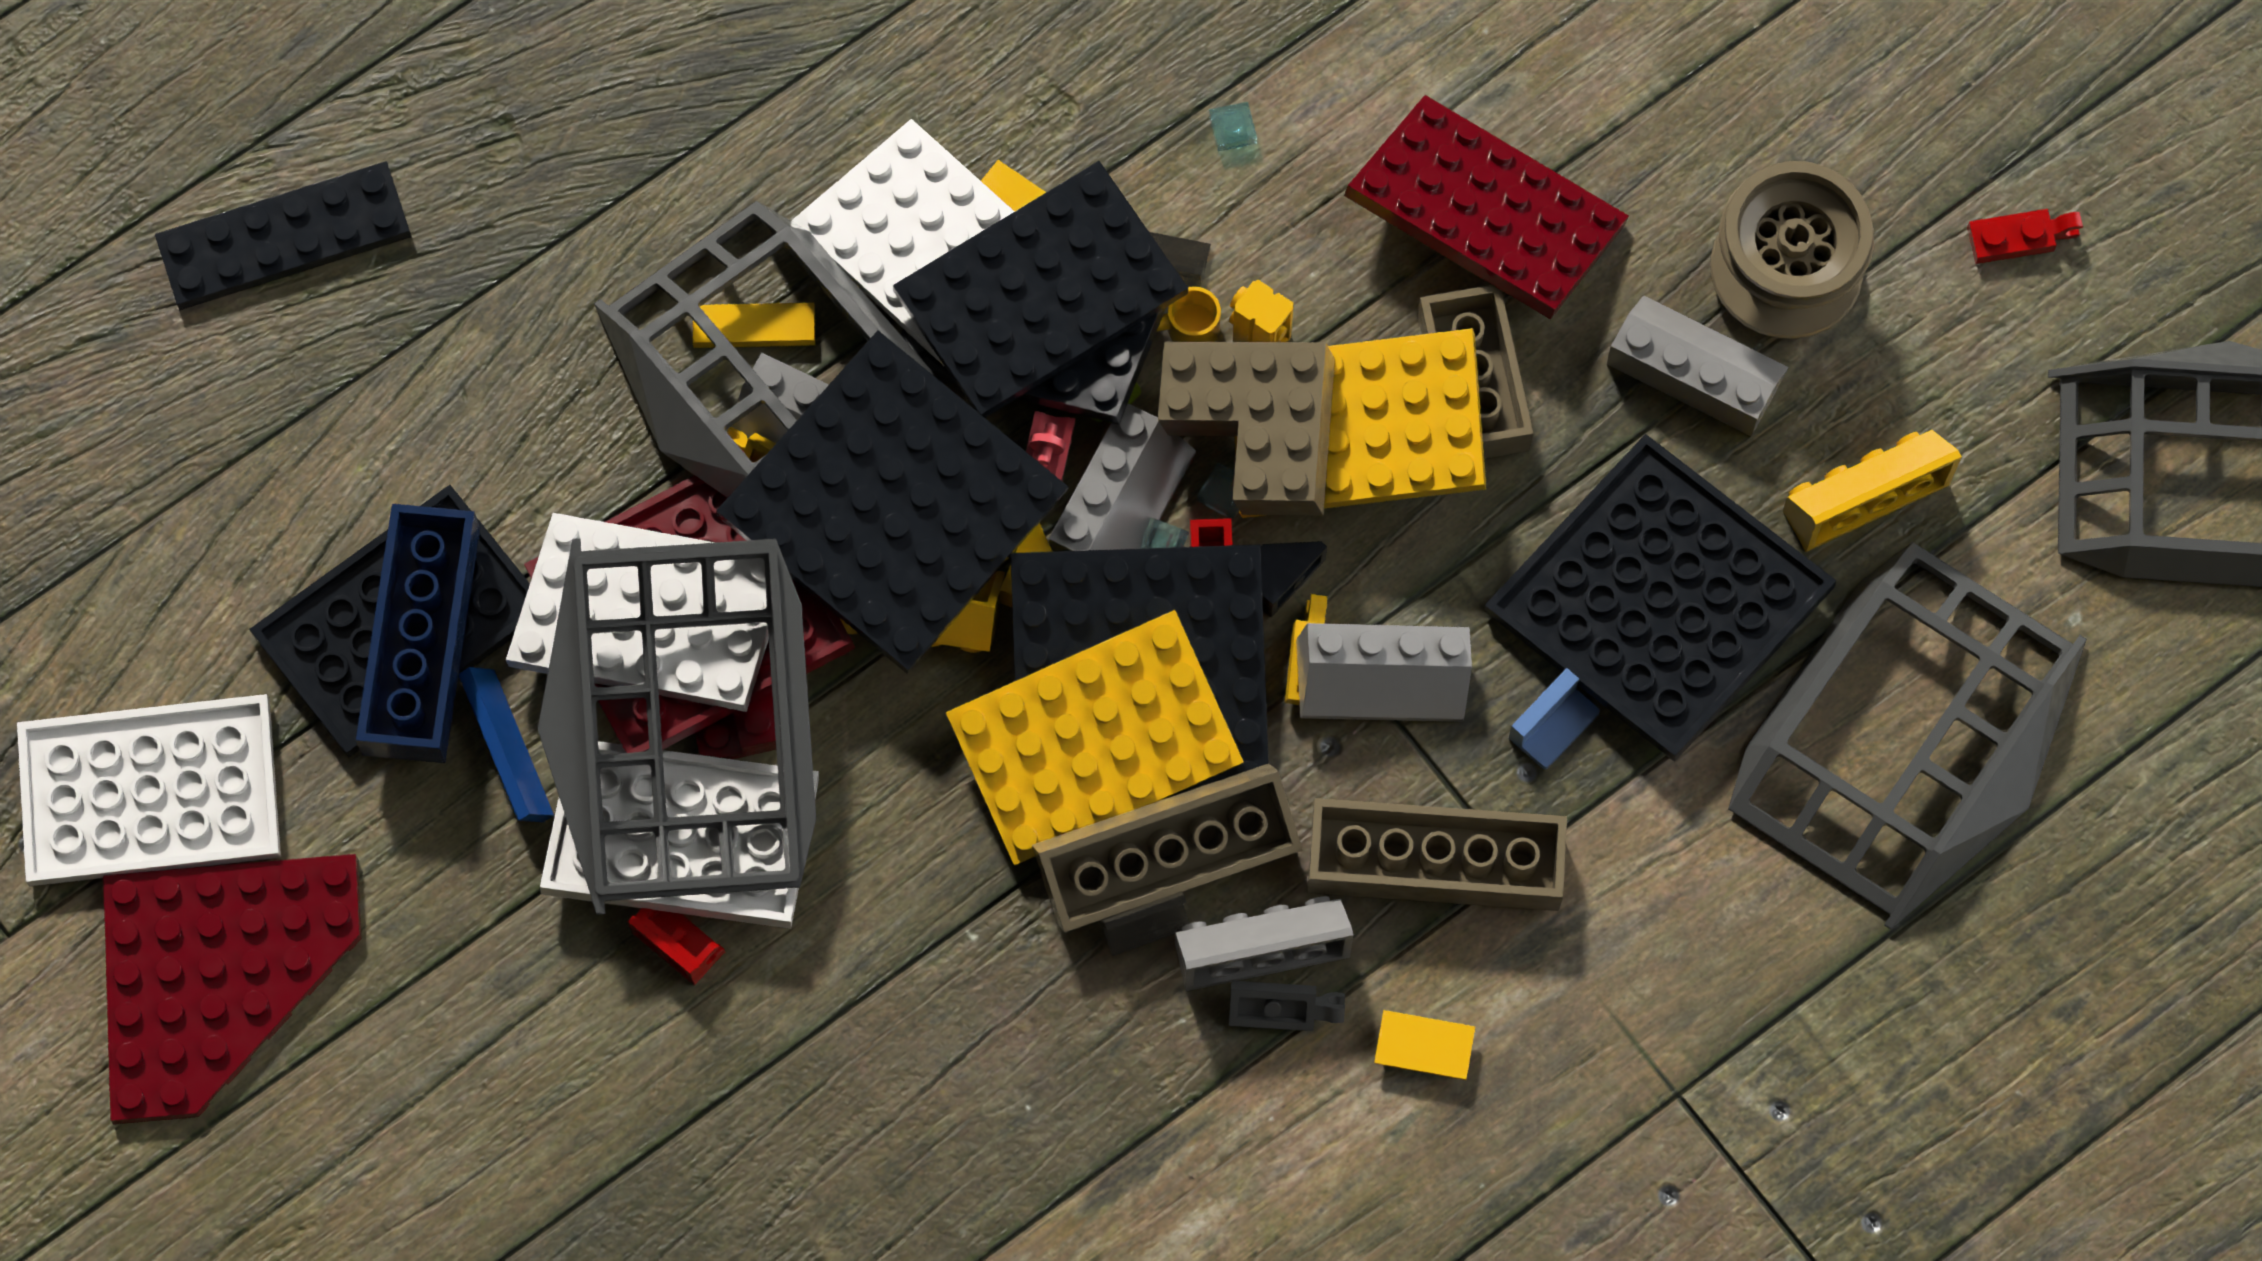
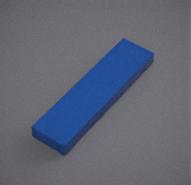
[459,667,554,822]

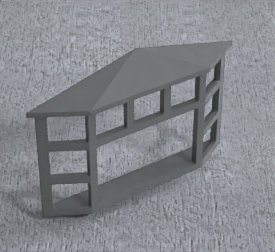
[594,201,933,498]
[2048,341,2262,587]
[538,538,816,915]
[1728,542,2087,930]

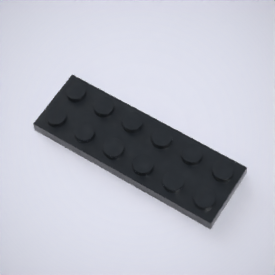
[155,161,412,311]

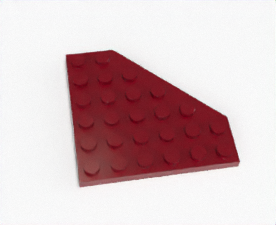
[103,854,362,1125]

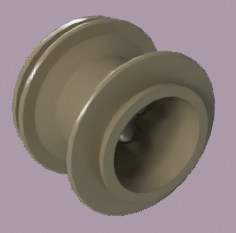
[1711,161,1874,339]

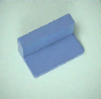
[1508,668,1600,769]

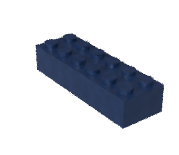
[356,504,480,763]

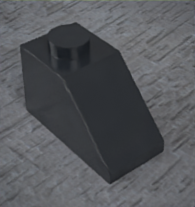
[1260,541,1327,618]

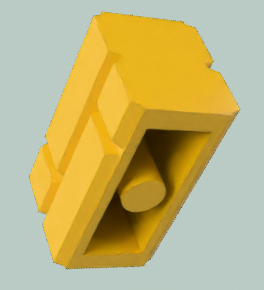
[1229,280,1294,342]

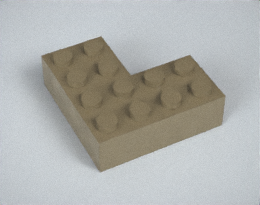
[1417,285,1534,459]
[1158,342,1335,516]

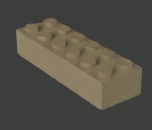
[1032,763,1303,932]
[1308,798,1567,911]

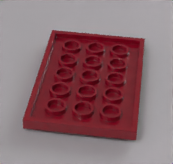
[1344,95,1629,320]

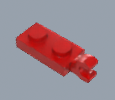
[1967,209,2083,264]

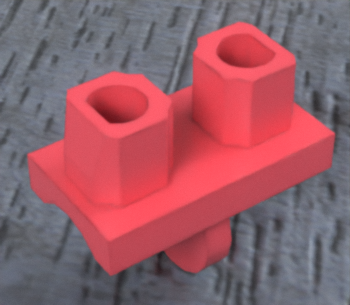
[1026,411,1075,481]

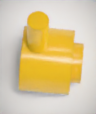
[1157,287,1221,342]

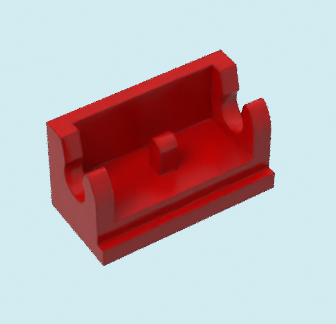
[628,908,725,986]

